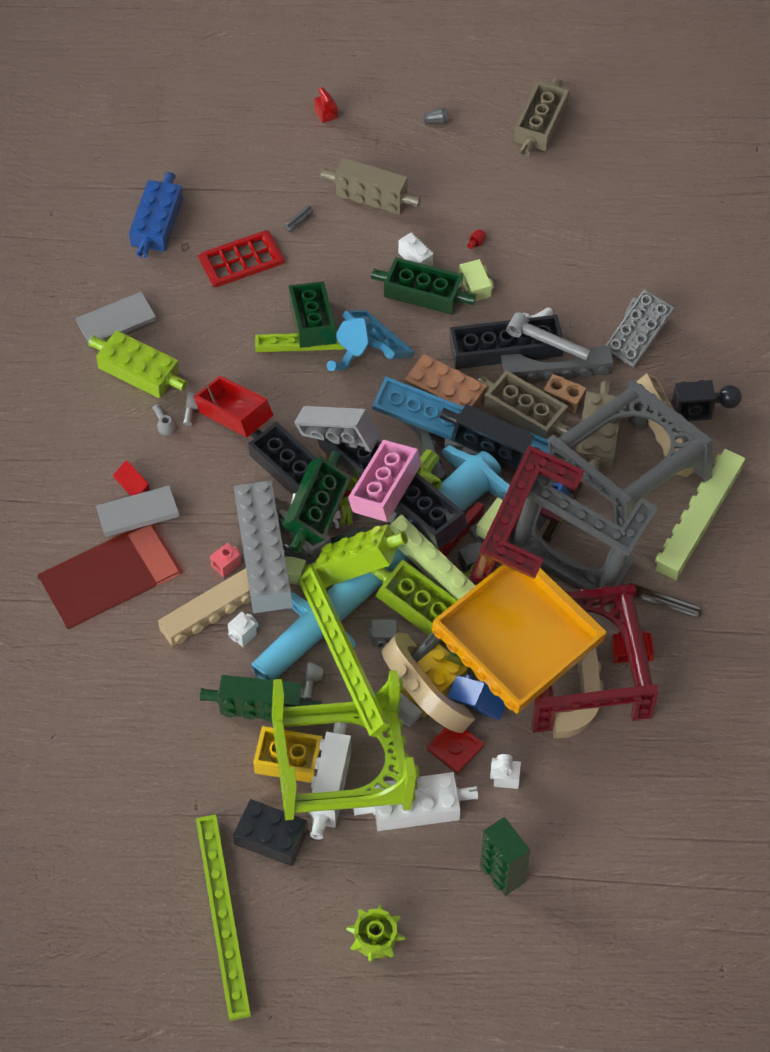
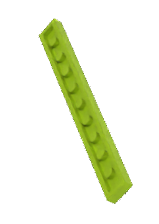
[298,567,389,737]
[196,814,251,1021]

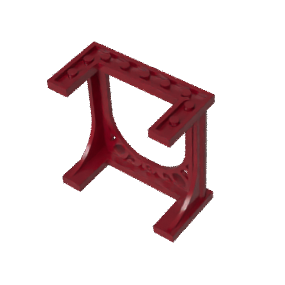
[468,445,585,586]
[531,584,659,733]

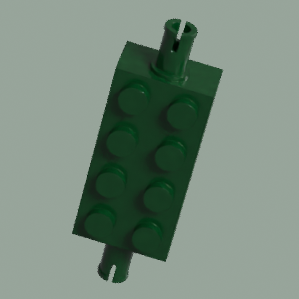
[371,257,476,315]
[282,451,351,553]
[200,675,322,722]

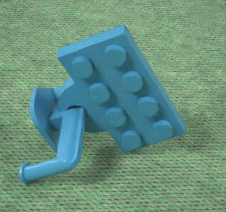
[327,310,415,371]

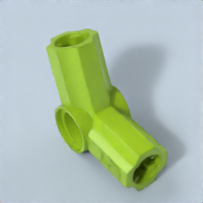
[417,449,442,491]

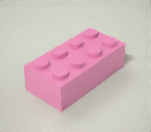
[348,440,422,522]

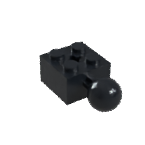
[671,380,742,421]

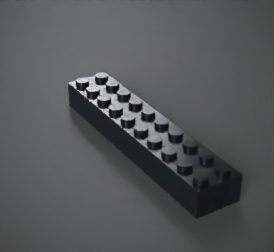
[317,438,468,550]

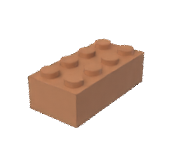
[405,354,487,409]

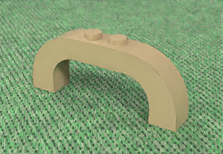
[382,632,475,733]
[553,648,603,738]

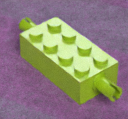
[88,330,188,399]
[304,524,408,588]
[371,559,458,642]

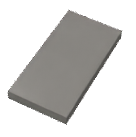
[605,290,675,368]
[75,292,157,348]
[96,486,179,537]

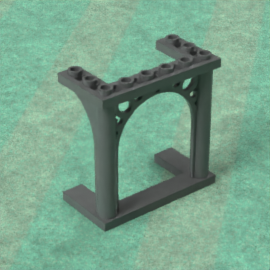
[548,379,713,527]
[508,447,658,590]

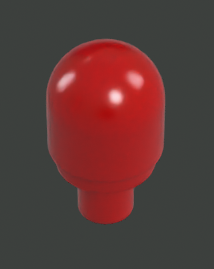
[467,229,486,249]

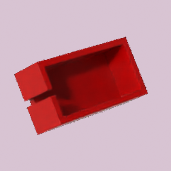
[193,375,274,438]

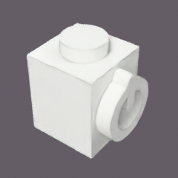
[228,612,259,647]

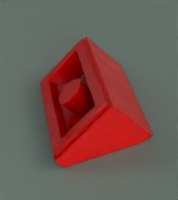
[113,460,150,496]

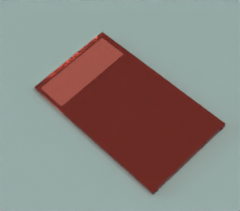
[37,524,183,630]

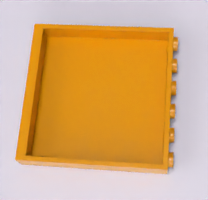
[432,564,607,714]

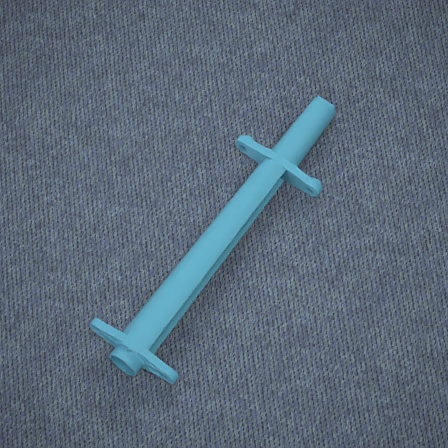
[251,445,510,680]

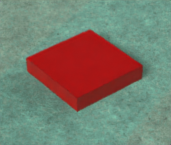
[427,727,484,775]

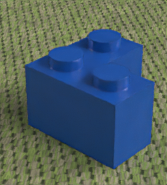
[447,675,506,721]

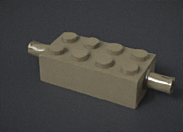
[514,78,569,157]
[321,158,421,215]
[478,370,572,439]
[576,381,620,471]

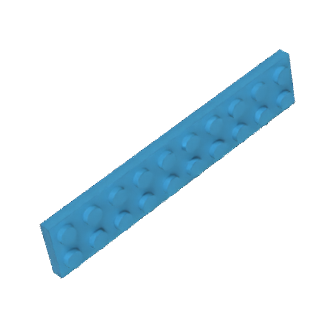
[372,376,549,454]

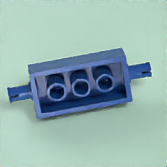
[129,172,183,258]

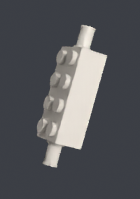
[308,722,351,839]
[353,772,478,831]

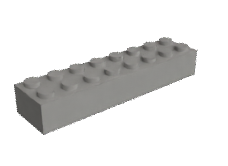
[234,480,293,614]

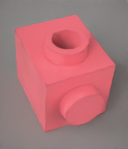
[210,542,241,578]

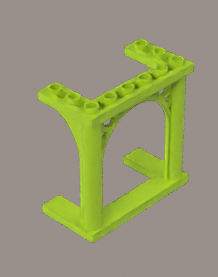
[271,670,419,820]

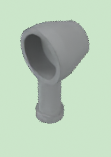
[183,392,198,426]
[152,404,176,436]
[303,662,323,700]

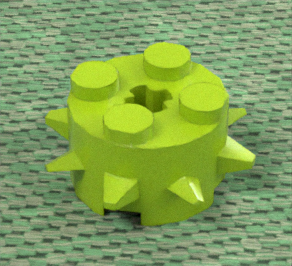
[346,905,405,962]

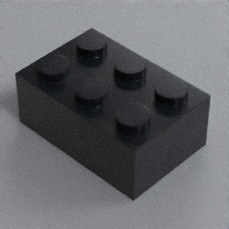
[233,799,309,866]

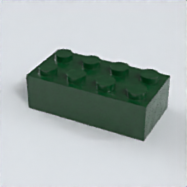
[289,281,336,348]
[480,817,530,896]

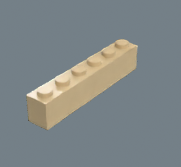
[637,373,694,477]
[158,568,251,647]

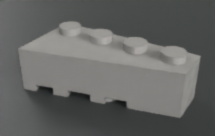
[294,406,380,452]

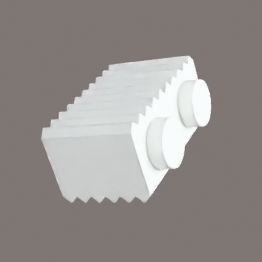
[398,233,433,267]

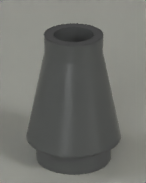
[423,107,449,124]

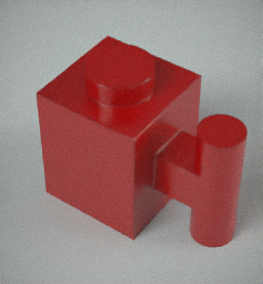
[314,87,338,123]

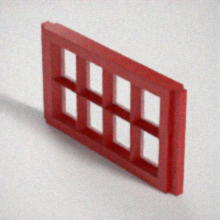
[197,230,285,288]

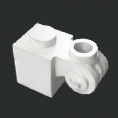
[490,754,521,789]

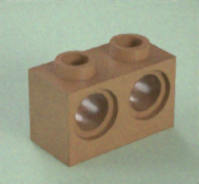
[543,374,586,414]

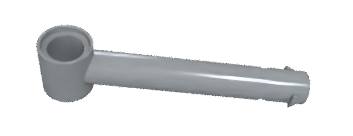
[506,313,591,361]

